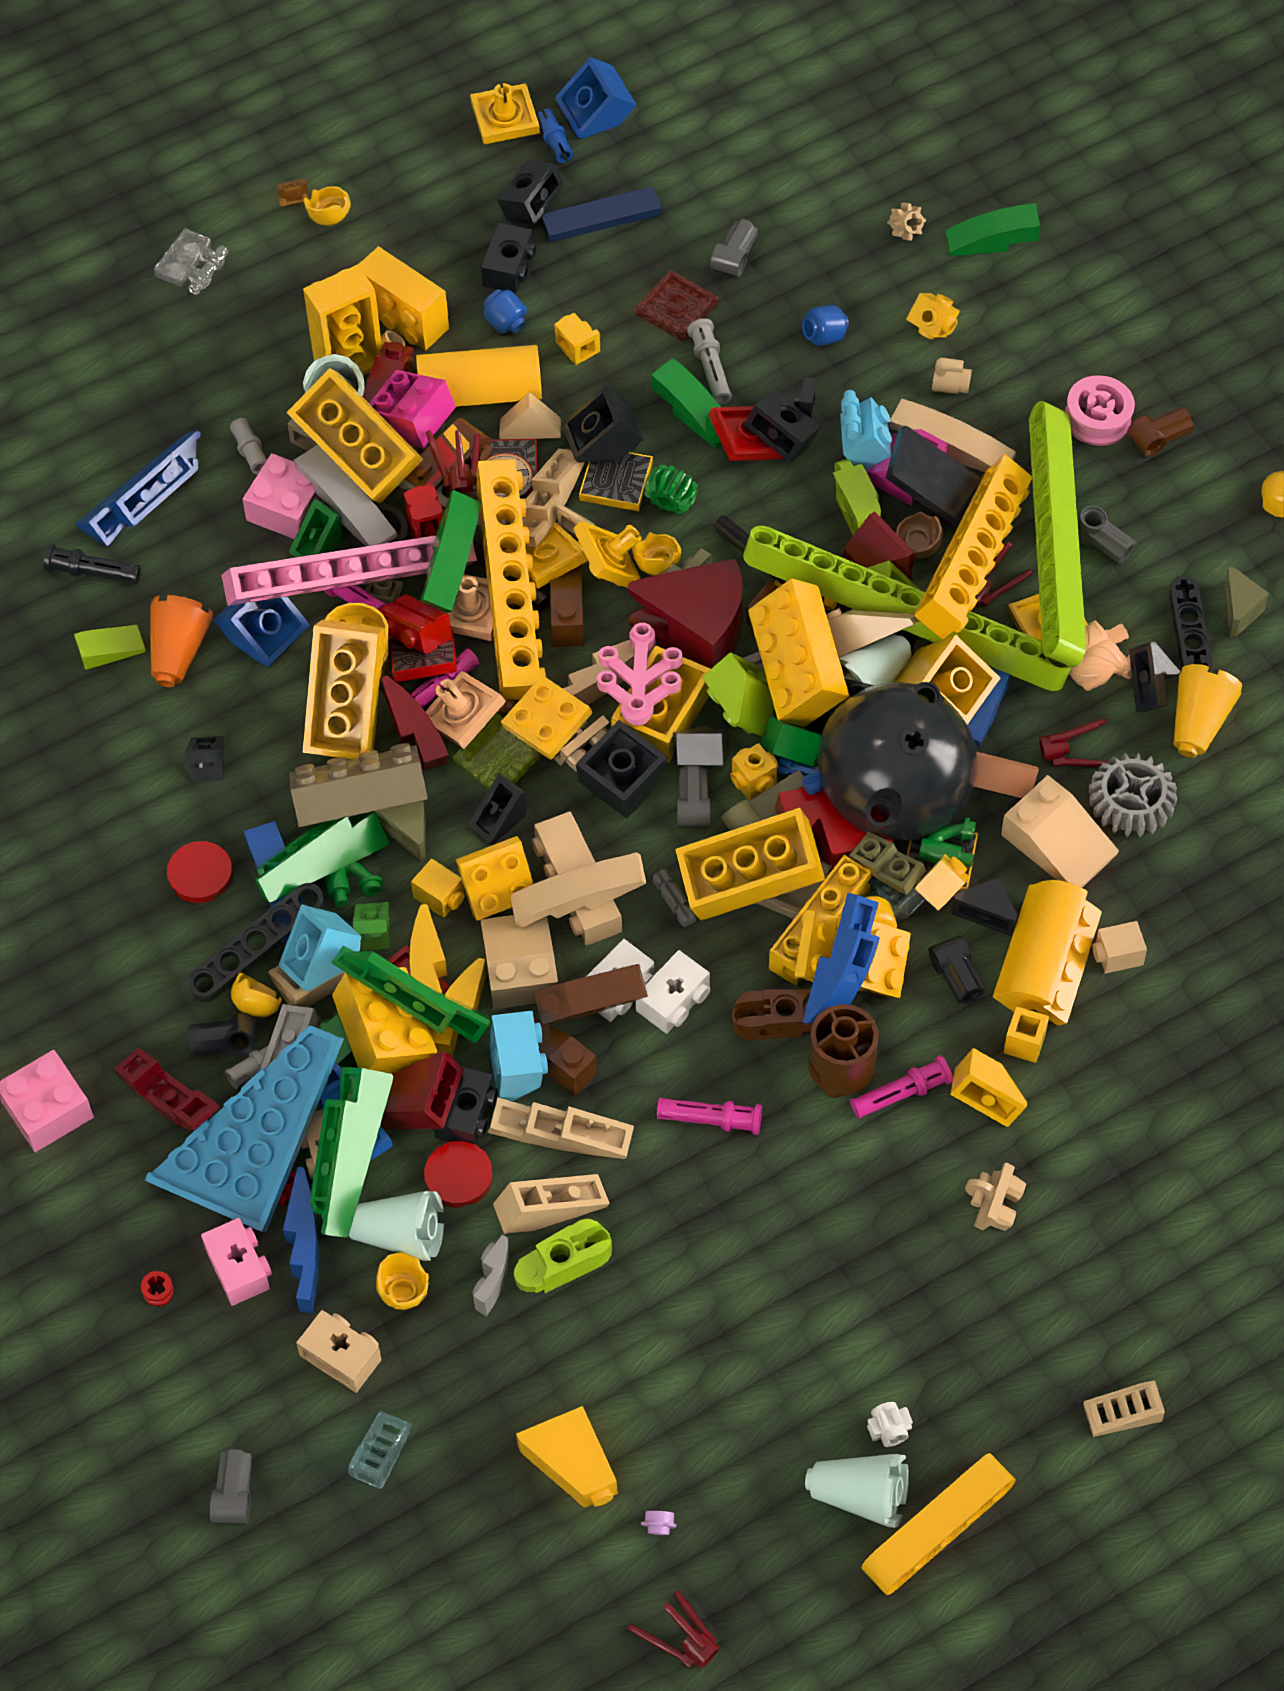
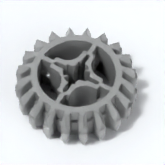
[1088,753,1177,837]

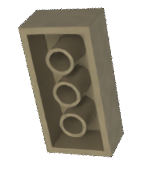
[290,743,428,827]

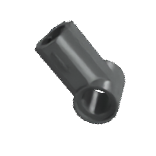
[710,219,758,277]
[1078,505,1137,564]
[677,765,710,828]
[210,1449,252,1524]

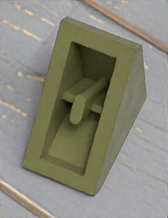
[1224,567,1269,637]
[375,801,426,861]

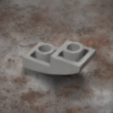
[472,1235,509,1317]

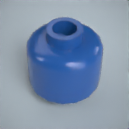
[483,289,527,334]
[802,304,849,346]

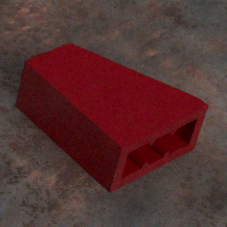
[380,1052,464,1130]

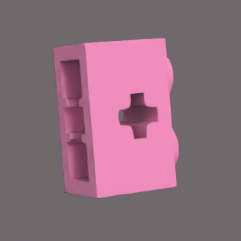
[201,1218,272,1306]

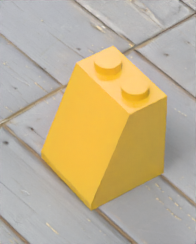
[894,635,1000,724]

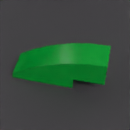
[946,203,1040,256]
[651,358,722,449]

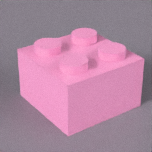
[242,453,325,539]
[0,1050,94,1152]

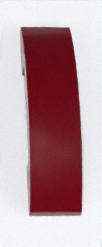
[114,1048,219,1130]

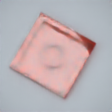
[635,270,718,342]

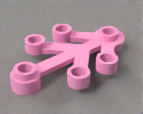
[597,623,682,725]

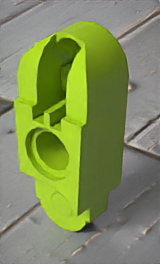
[833,459,881,535]
[514,1219,612,1293]

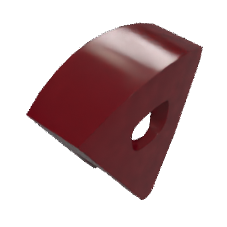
[628,559,742,669]

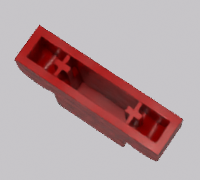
[775,787,893,869]

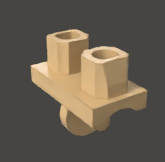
[555,716,609,772]
[965,1163,1026,1231]

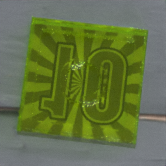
[452,712,542,790]

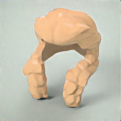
[1069,620,1132,691]

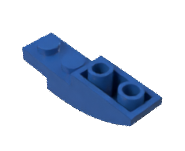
[803,893,880,1025]

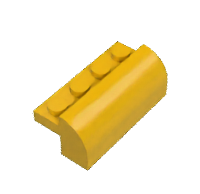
[416,345,542,407]
[993,880,1102,1026]

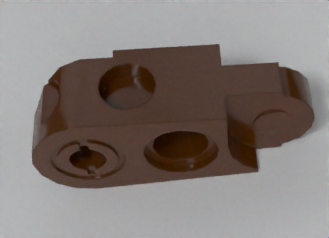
[731,989,812,1040]

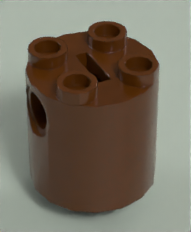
[808,1004,879,1098]

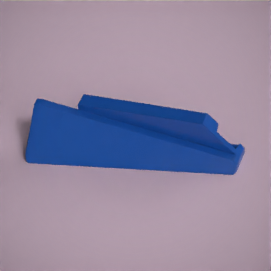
[75,430,201,547]

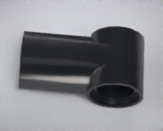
[928,935,985,1004]
[188,1013,258,1056]

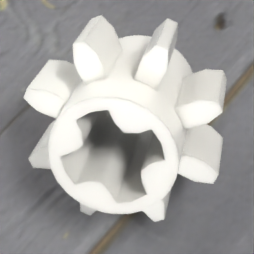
[867,1402,913,1447]

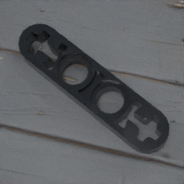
[1169,576,1213,673]

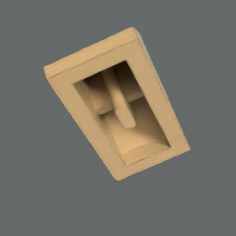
[499,392,561,439]

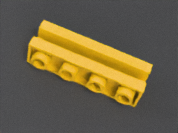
[769,855,872,986]

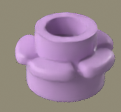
[641,1511,677,1535]

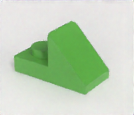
[353,902,390,951]

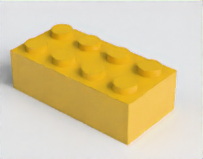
[303,265,382,375]
[287,368,423,504]
[748,578,849,727]
[303,619,385,759]
[675,808,825,921]

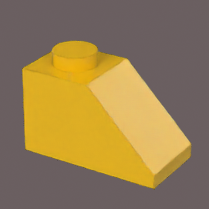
[950,1048,1027,1127]

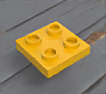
[470,83,540,145]
[573,521,642,588]
[501,675,592,760]
[456,836,533,921]

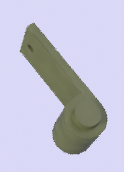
[721,770,804,831]

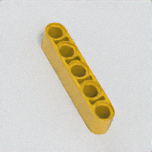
[861,1453,1016,1595]

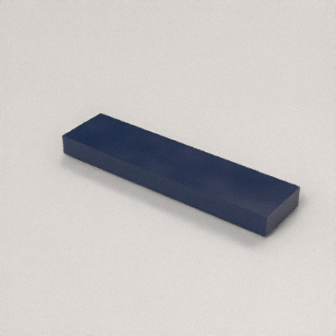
[541,186,662,242]

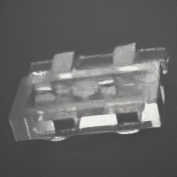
[154,228,229,295]

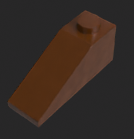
[550,565,584,647]
[534,964,648,1025]
[533,1017,598,1096]

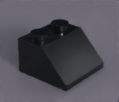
[562,385,644,463]
[576,720,668,819]

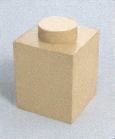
[1092,921,1147,974]

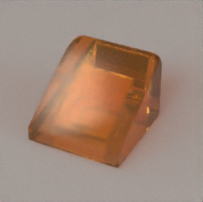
[276,178,309,207]

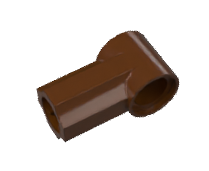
[1127,407,1194,457]

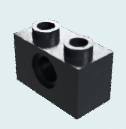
[497,159,564,225]
[481,223,537,293]
[744,389,821,463]
[434,1066,498,1144]

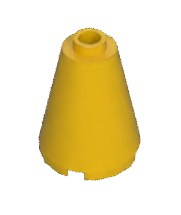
[1173,664,1242,758]

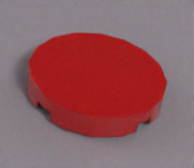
[167,841,233,903]
[424,1141,493,1208]

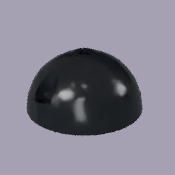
[818,682,977,841]

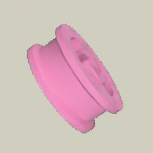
[1065,376,1135,446]

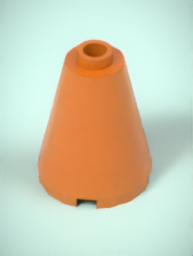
[150,595,214,687]

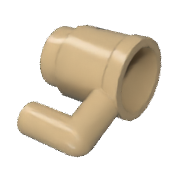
[932,358,972,395]

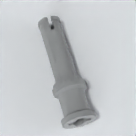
[687,319,732,405]

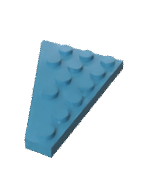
[145,1025,344,1232]

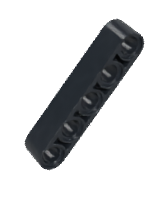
[188,883,324,1002]

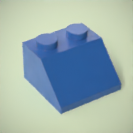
[555,57,637,139]
[213,596,310,667]

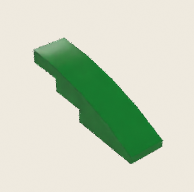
[419,490,481,613]

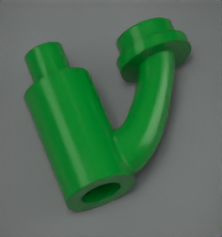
[918,817,976,867]
[324,861,383,907]

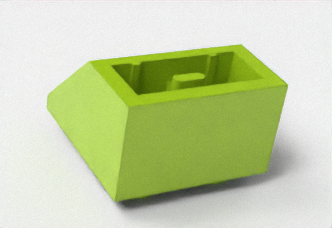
[702,652,774,737]

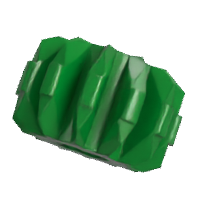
[644,464,698,515]

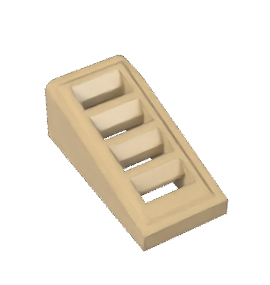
[1083,1380,1165,1437]

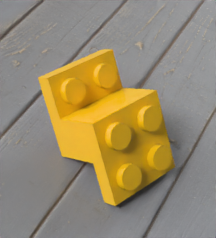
[794,910,911,999]

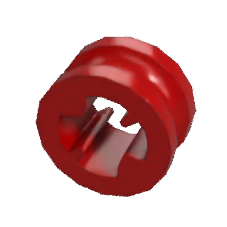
[141,1271,174,1307]

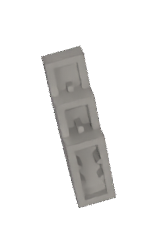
[294,445,398,546]

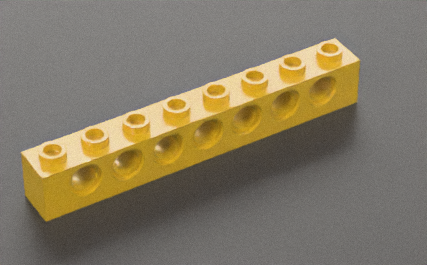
[914,454,1032,639]
[476,459,546,700]

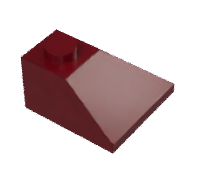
[843,511,914,582]

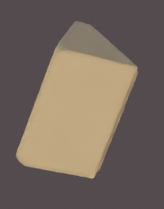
[557,504,595,537]

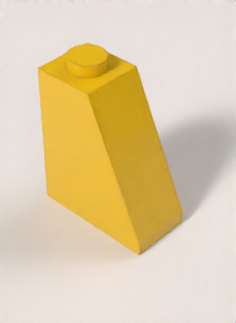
[516,1406,618,1508]

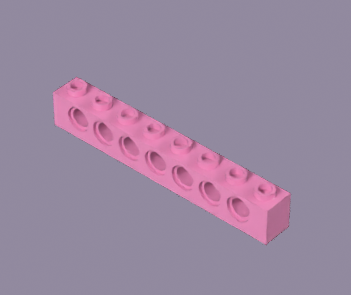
[221,536,477,606]

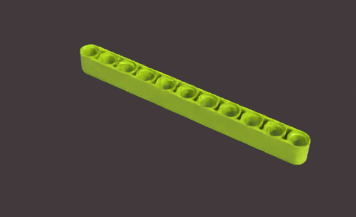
[1029,401,1086,668]
[743,526,1071,691]

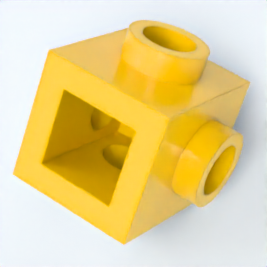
[906,293,960,340]
[730,743,779,801]

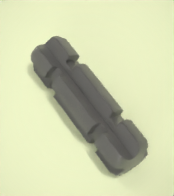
[653,869,697,927]

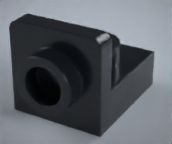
[785,377,816,419]

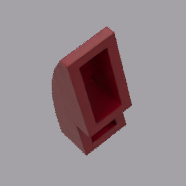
[380,676,449,771]

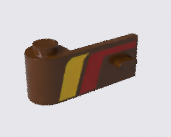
[405,418,492,490]

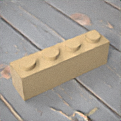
[531,811,622,946]

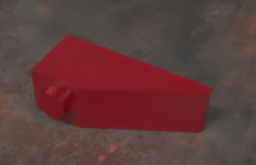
[363,342,414,403]

